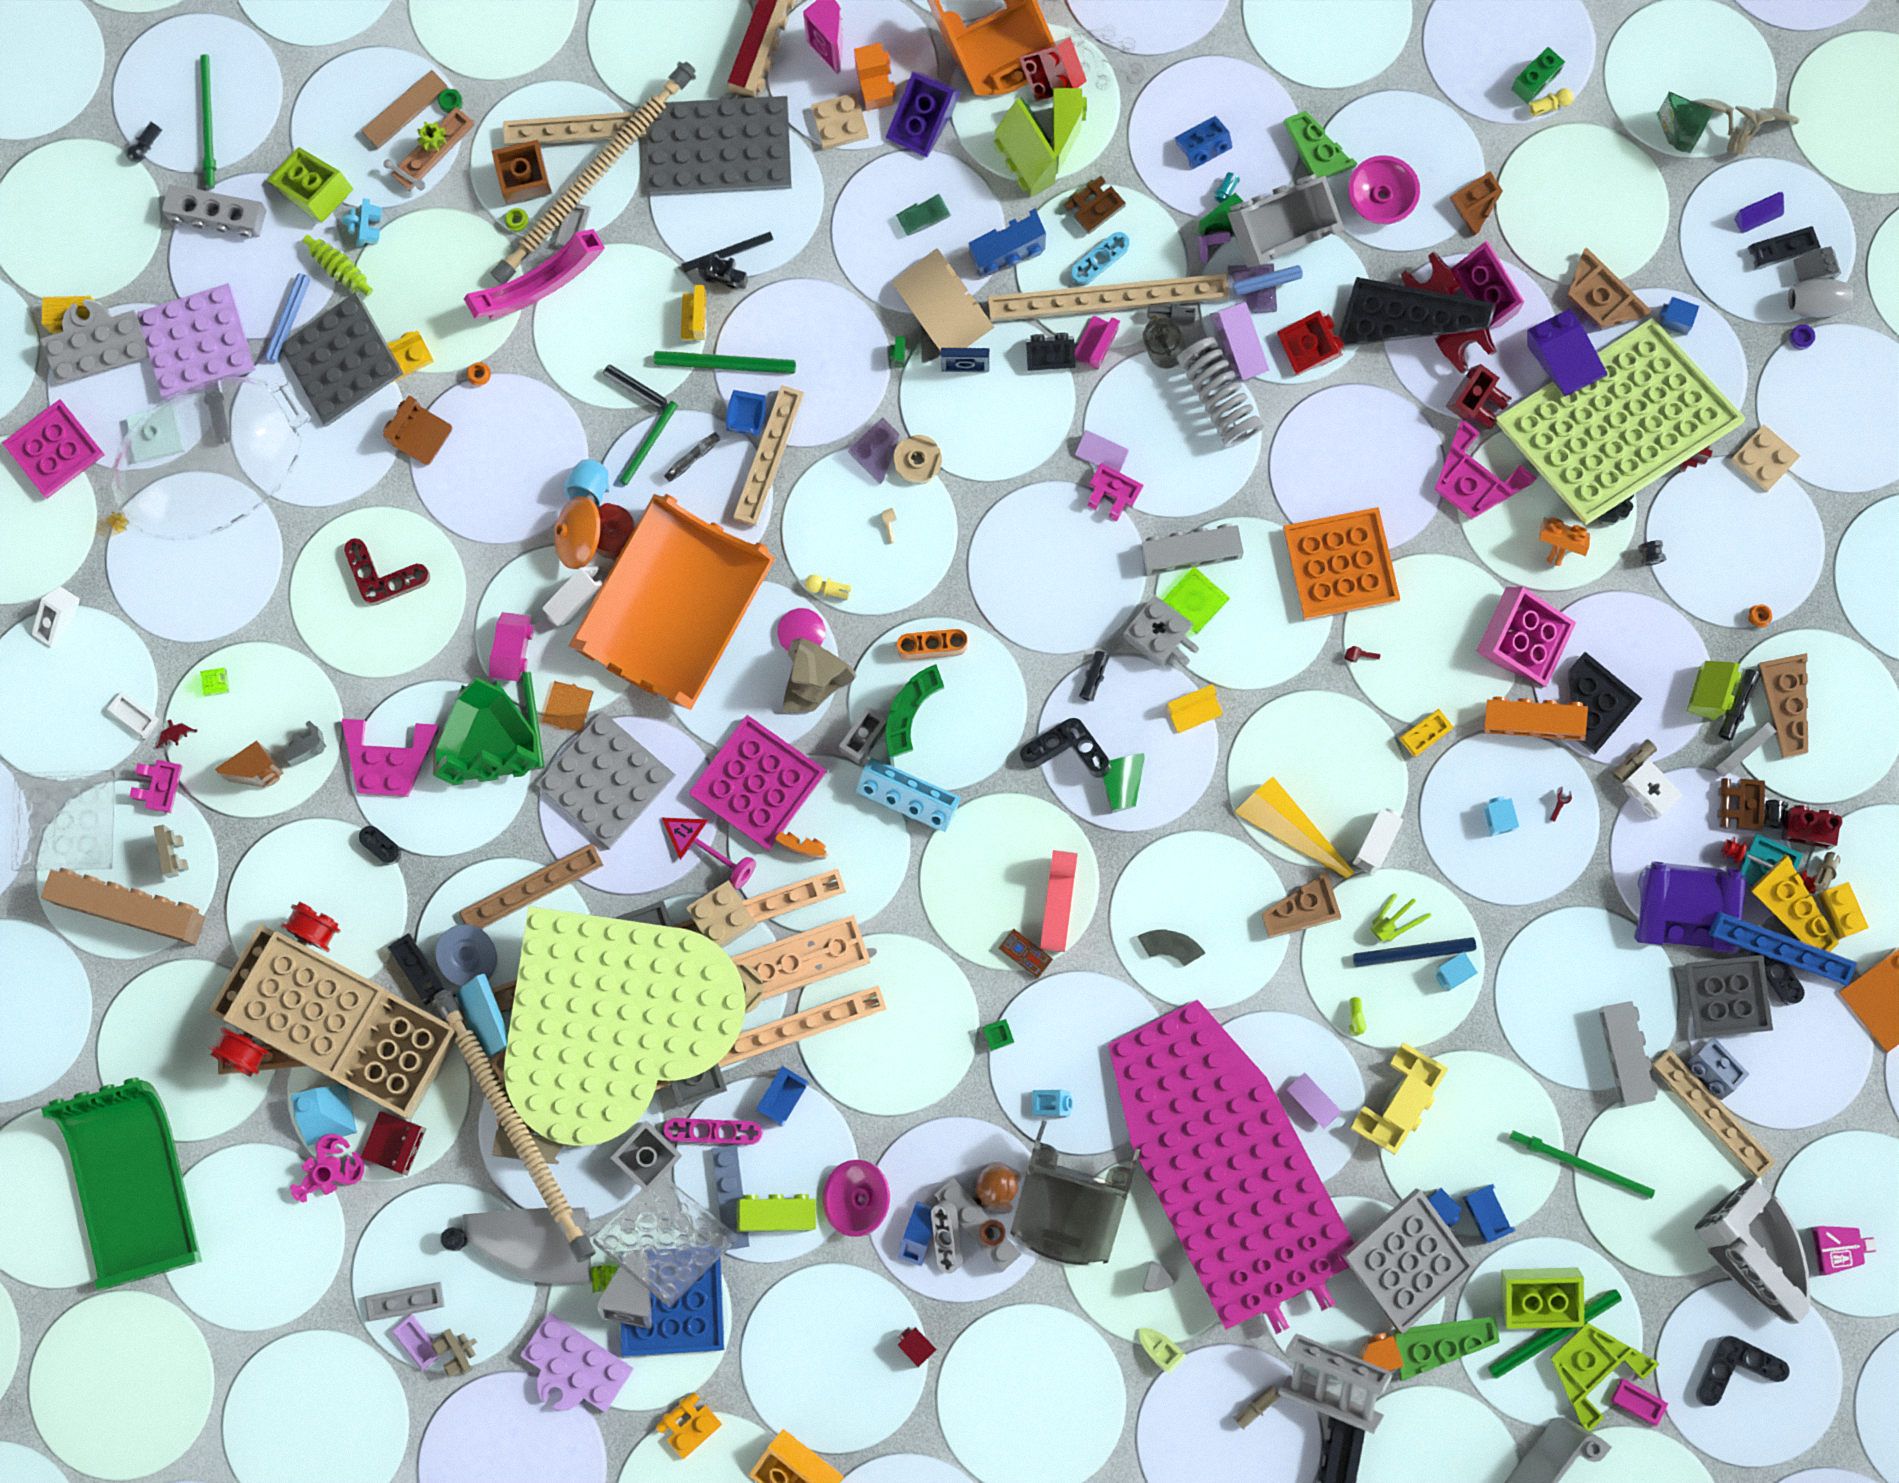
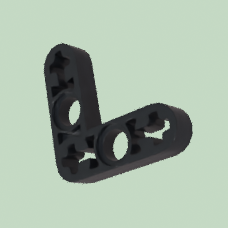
[1020,718,1111,778]
[1696,1336,1790,1406]

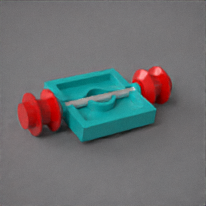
[1720,834,1817,894]

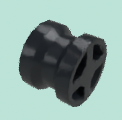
[1638,540,1667,566]

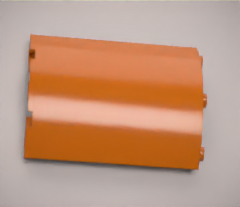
[568,494,775,711]

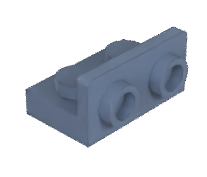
[1686,1037,1750,1100]

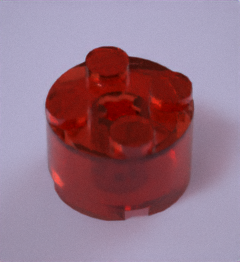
[596,503,636,558]

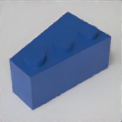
[968,208,1046,276]

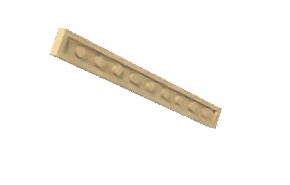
[988,274,1229,322]

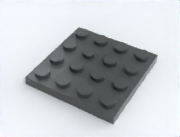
[281,292,404,426]

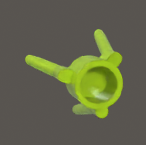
[1370,893,1432,943]

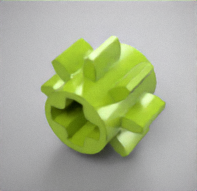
[417,121,446,152]

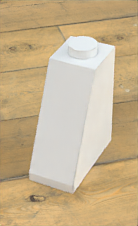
[542,566,608,626]
[1352,808,1403,876]

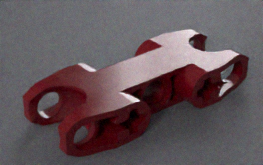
[1401,252,1497,374]

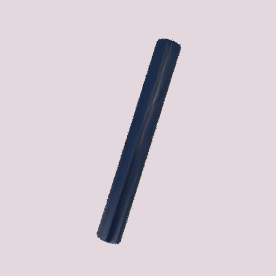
[1353,937,1477,967]

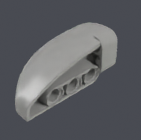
[1694,1178,1810,1324]

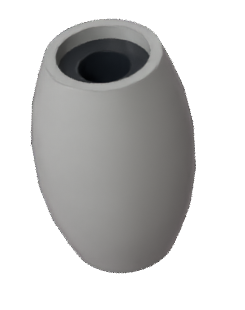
[1787,278,1853,317]

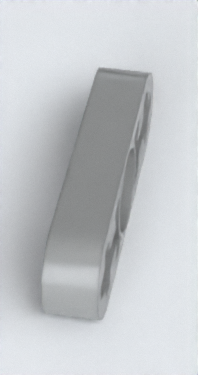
[1715,722,1776,777]
[931,1200,963,1274]

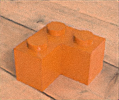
[853,42,897,111]

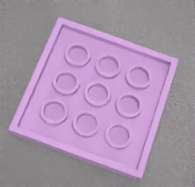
[137,283,256,400]

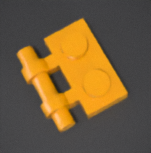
[655,1392,723,1460]

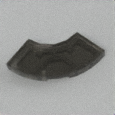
[664,432,721,482]
[1137,929,1206,967]

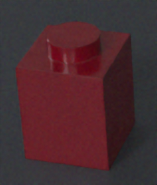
[897,1327,937,1368]

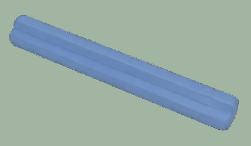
[265,273,310,363]

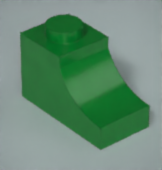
[1198,192,1244,236]

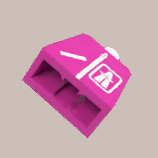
[1811,1226,1877,1276]

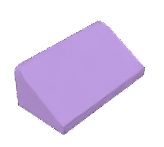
[1075,430,1129,472]

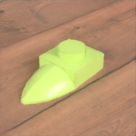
[1139,1328,1186,1375]

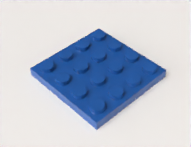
[618,1247,725,1356]

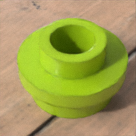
[505,208,529,232]

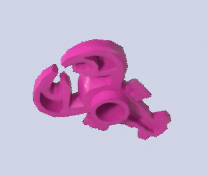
[290,1133,365,1203]

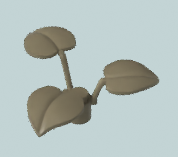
[1689,98,1800,155]

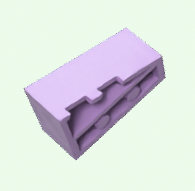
[1210,302,1270,381]

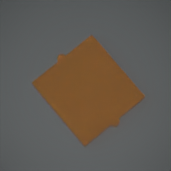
[542,681,594,732]

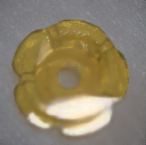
[106,511,129,534]

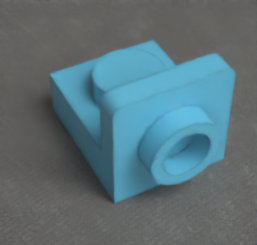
[1032,1090,1073,1117]

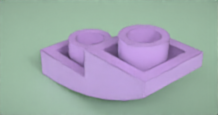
[1286,1072,1342,1129]

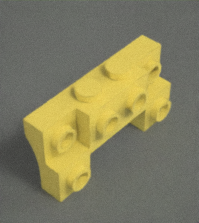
[1349,1042,1449,1155]

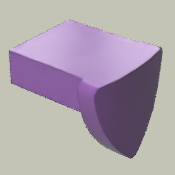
[1197,232,1231,263]

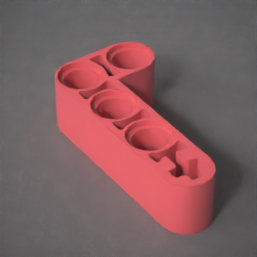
[1040,850,1078,952]

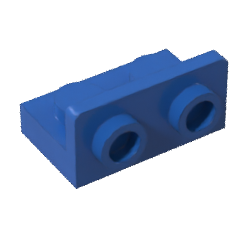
[1175,115,1233,169]

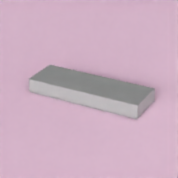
[364,1282,445,1322]

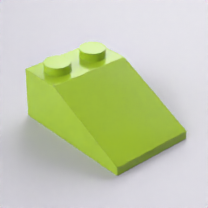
[1052,88,1087,174]
[267,147,354,223]

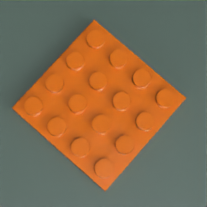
[1283,507,1401,621]

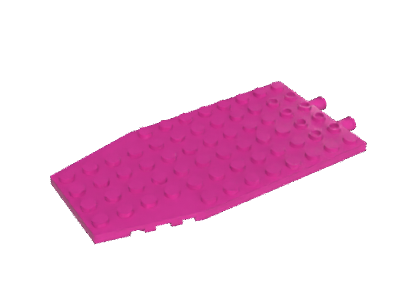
[1108,999,1354,1335]

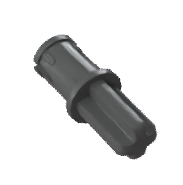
[1147,304,1196,323]

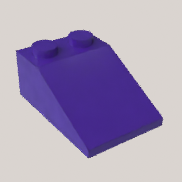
[885,71,962,157]
[1527,308,1607,397]

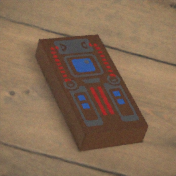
[998,928,1053,979]

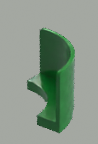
[886,664,945,767]

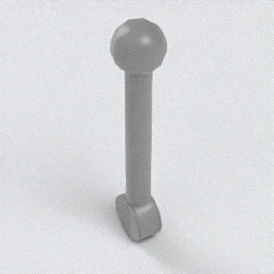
[383,159,426,191]

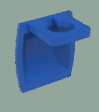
[726,390,766,437]

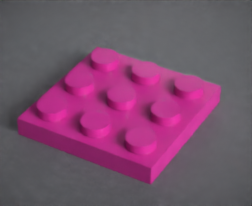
[2,399,105,499]

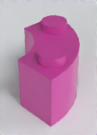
[489,612,534,681]

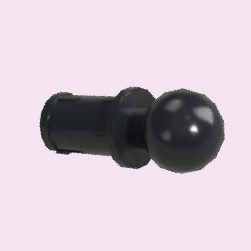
[126,121,163,163]

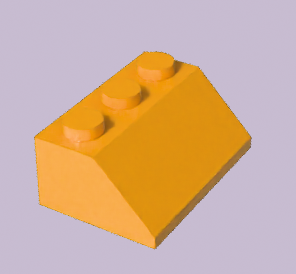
[748,1429,844,1483]

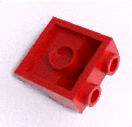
[1277,310,1345,376]

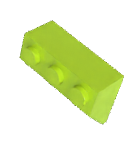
[1501,1267,1584,1329]

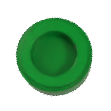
[438,89,463,114]

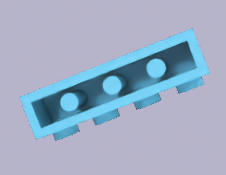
[855,757,961,832]

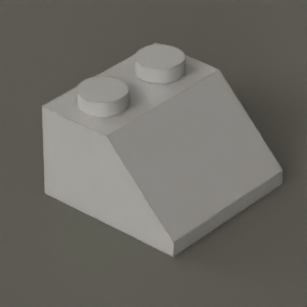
[611,1120,683,1193]

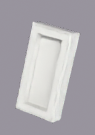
[106,691,161,740]

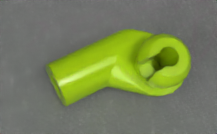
[1349,997,1367,1036]

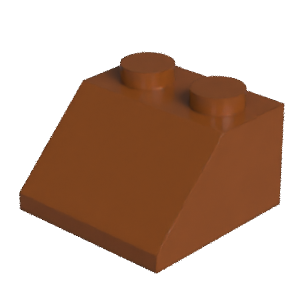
[215,740,284,787]

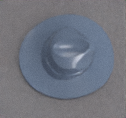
[436,924,497,987]

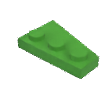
[1283,111,1358,179]

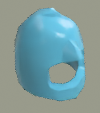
[564,459,610,509]

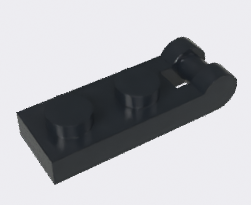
[1748,226,1821,270]
[388,933,446,1005]

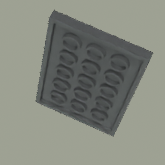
[646,96,792,196]

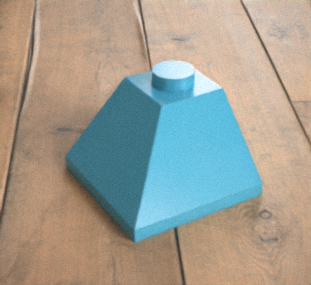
[291,1084,357,1146]

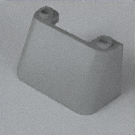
[1505,1417,1612,1483]

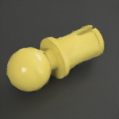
[1528,88,1574,117]
[805,574,852,600]

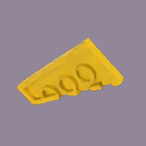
[1750,854,1839,952]

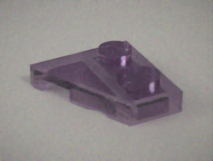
[1227,263,1277,313]

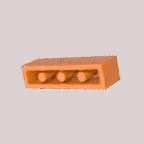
[1485,696,1588,741]

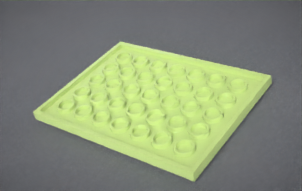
[1496,318,1745,525]

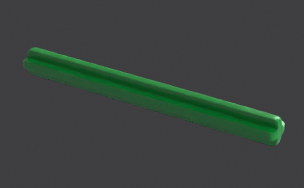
[653,351,796,374]
[1488,1289,1622,1379]

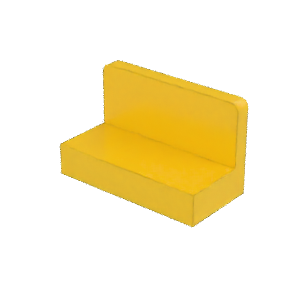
[1166,684,1223,734]

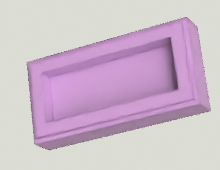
[391,1314,443,1371]

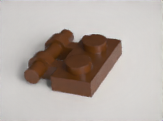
[1063,176,1126,235]
[1717,778,1765,831]

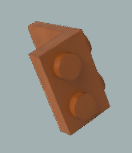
[383,395,453,466]

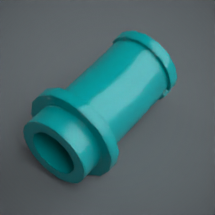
[1214,172,1240,203]

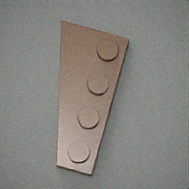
[1757,653,1808,759]

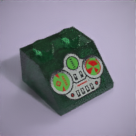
[1657,91,1713,154]

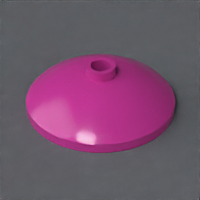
[1348,155,1420,225]
[823,1159,890,1237]

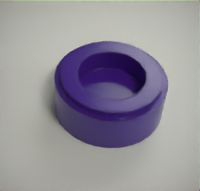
[1789,324,1816,350]

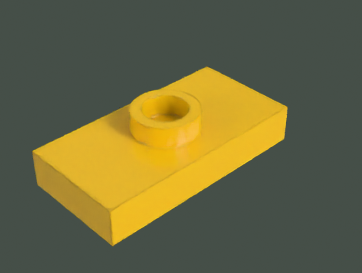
[1399,709,1454,758]

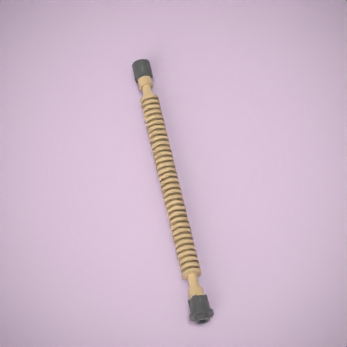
[490,61,696,284]
[432,990,596,1263]

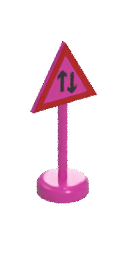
[661,817,756,889]

